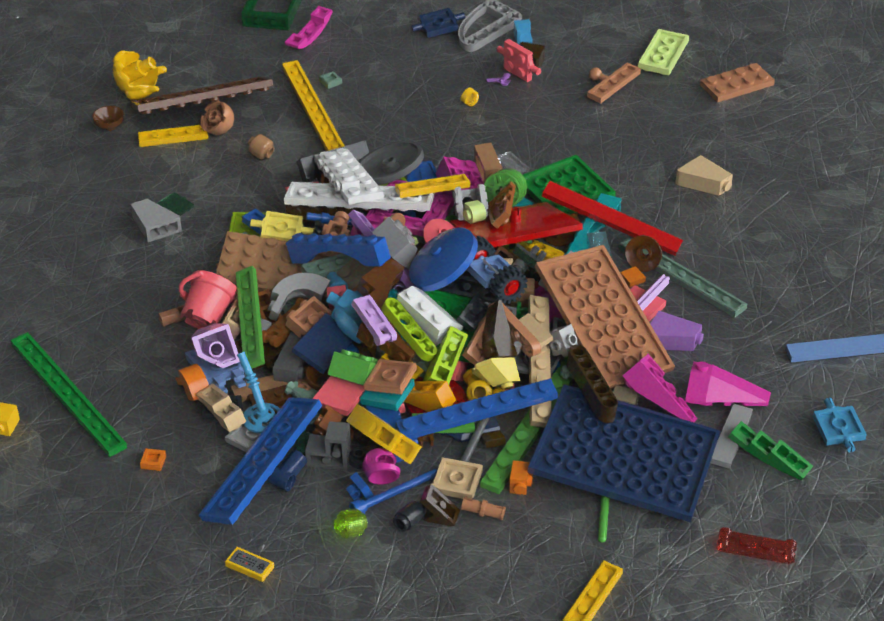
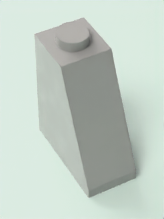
[131,199,182,242]

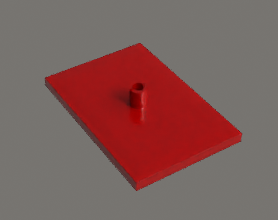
[449,202,583,247]

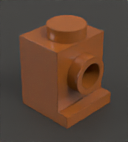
[312,405,343,435]

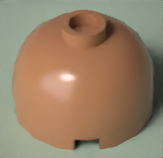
[200,100,234,135]

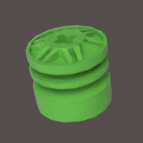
[484,168,527,207]

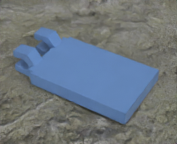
[185,349,246,393]

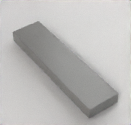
[711,404,753,469]

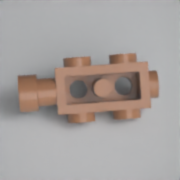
[319,211,350,257]

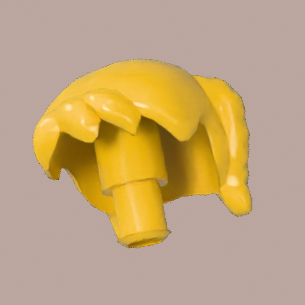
[112,50,167,100]

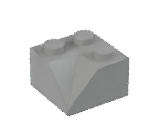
[372,217,418,270]

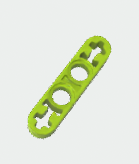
[382,298,438,362]

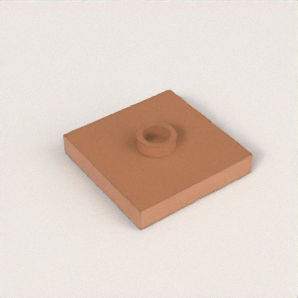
[364,359,417,395]

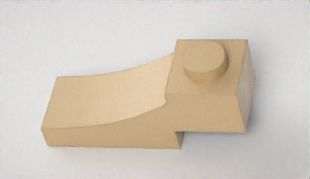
[196,384,247,432]

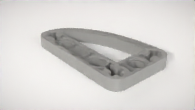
[458,0,522,52]

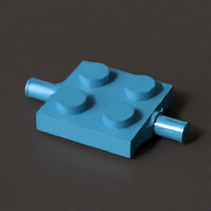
[813,398,867,453]

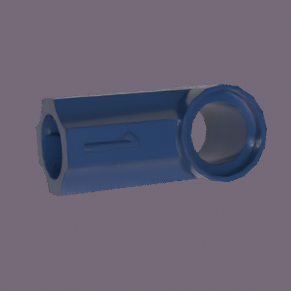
[268,450,307,491]

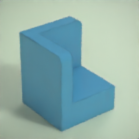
[514,19,532,44]

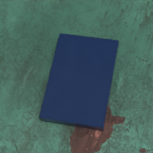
[291,313,354,374]

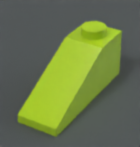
[423,326,468,385]

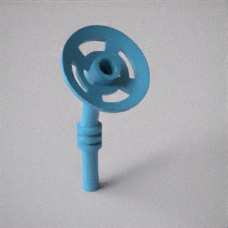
[237,352,280,434]

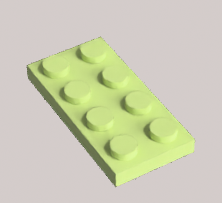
[638,29,689,75]

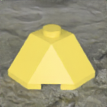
[471,357,520,389]

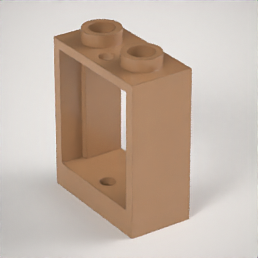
[474,143,503,191]

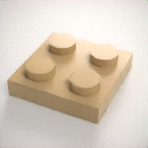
[433,457,483,499]

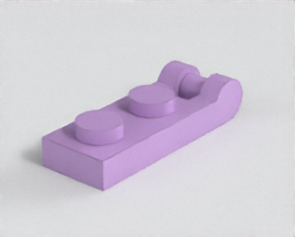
[351,295,397,346]

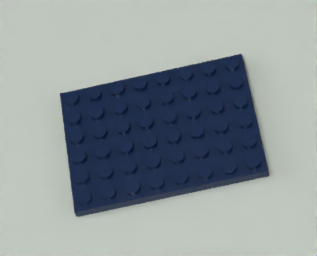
[527,384,721,523]

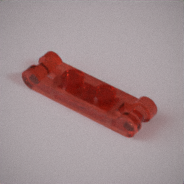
[716,527,797,564]

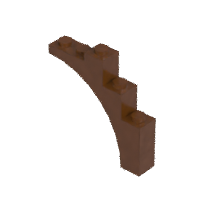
[356,257,416,362]

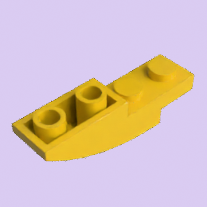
[346,404,422,464]

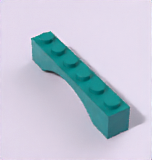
[564,193,621,255]

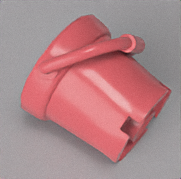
[179,270,238,329]

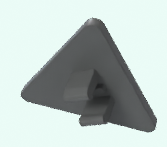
[516,243,546,262]

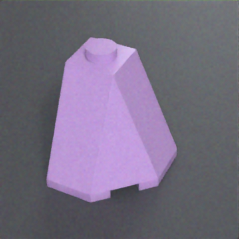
[191,323,240,368]

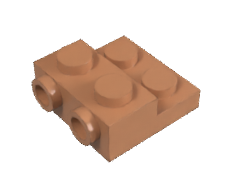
[285,296,332,338]

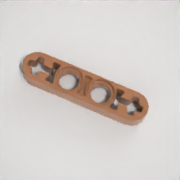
[488,301,541,358]

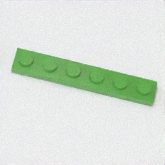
[236,266,265,369]

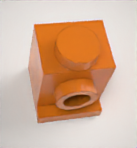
[510,460,533,495]

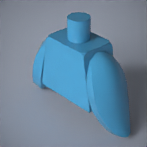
[326,289,363,344]

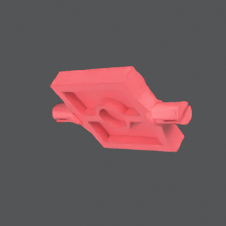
[496,39,541,82]

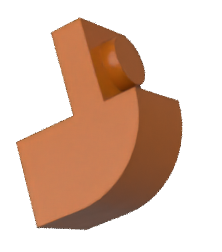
[175,363,209,401]

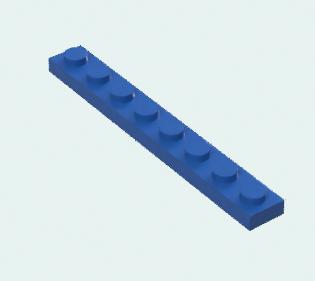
[396,378,558,439]

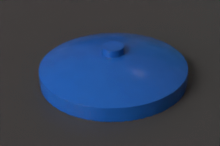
[409,228,478,292]

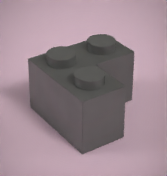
[305,421,351,470]

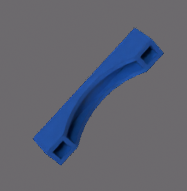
[286,233,391,267]

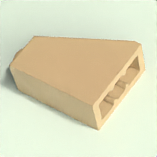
[675,155,733,196]

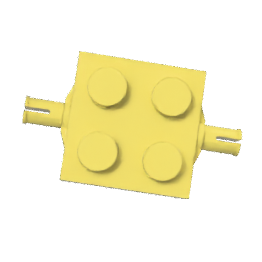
[250,211,314,241]

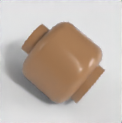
[248,134,274,160]

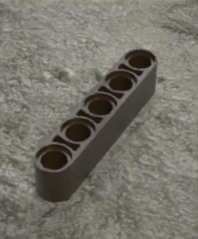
[567,345,618,423]

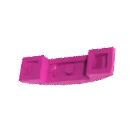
[285,6,332,49]

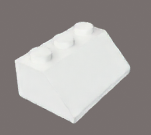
[397,286,463,346]

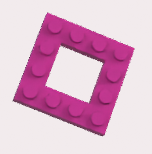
[366,180,455,237]

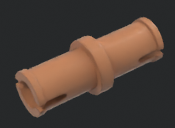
[461,497,506,520]

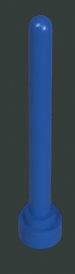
[349,469,438,518]

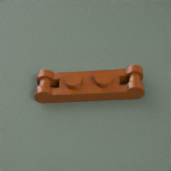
[262,297,305,347]

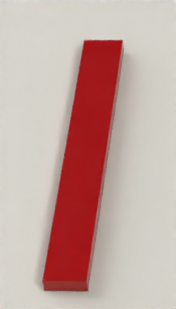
[542,181,683,256]

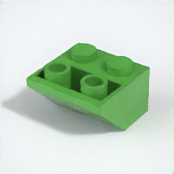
[327,349,378,385]

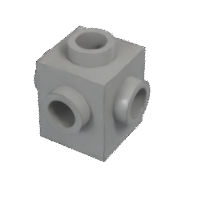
[549,324,578,357]

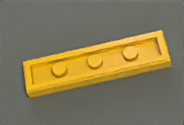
[138,125,208,147]
[395,174,470,198]
[562,560,623,621]

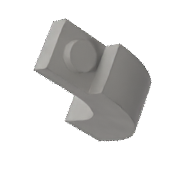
[268,273,330,321]

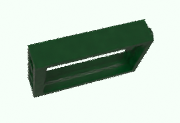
[241,0,302,31]

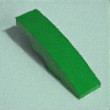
[728,421,813,480]

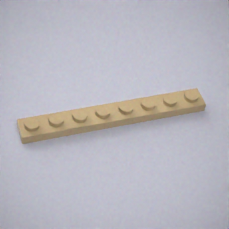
[528,295,552,428]

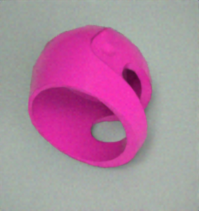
[362,448,400,485]

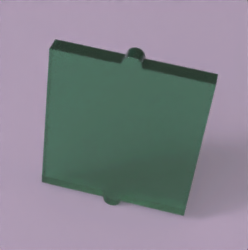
[157,192,195,216]

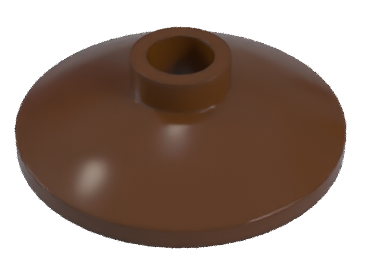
[625,235,662,272]

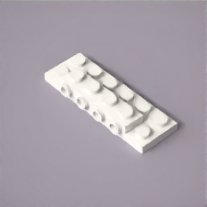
[314,148,384,205]

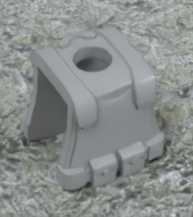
[452,184,488,221]

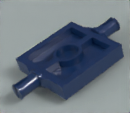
[412,8,465,38]

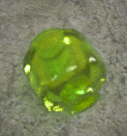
[334,509,368,539]

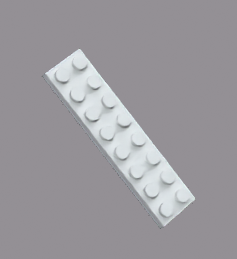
[284,182,435,212]

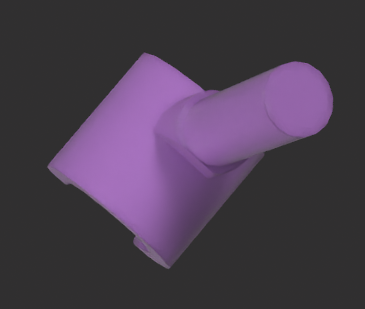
[487,73,511,86]

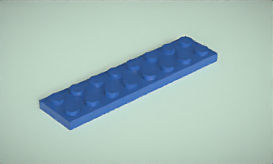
[199,397,323,525]

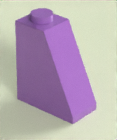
[650,311,704,351]

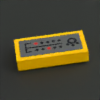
[225,547,274,582]

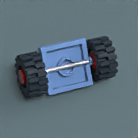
[466,236,528,304]

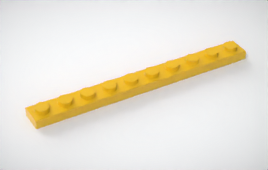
[282,60,344,151]

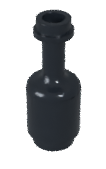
[393,501,426,532]

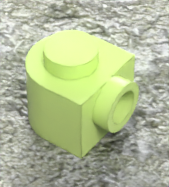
[463,200,486,224]

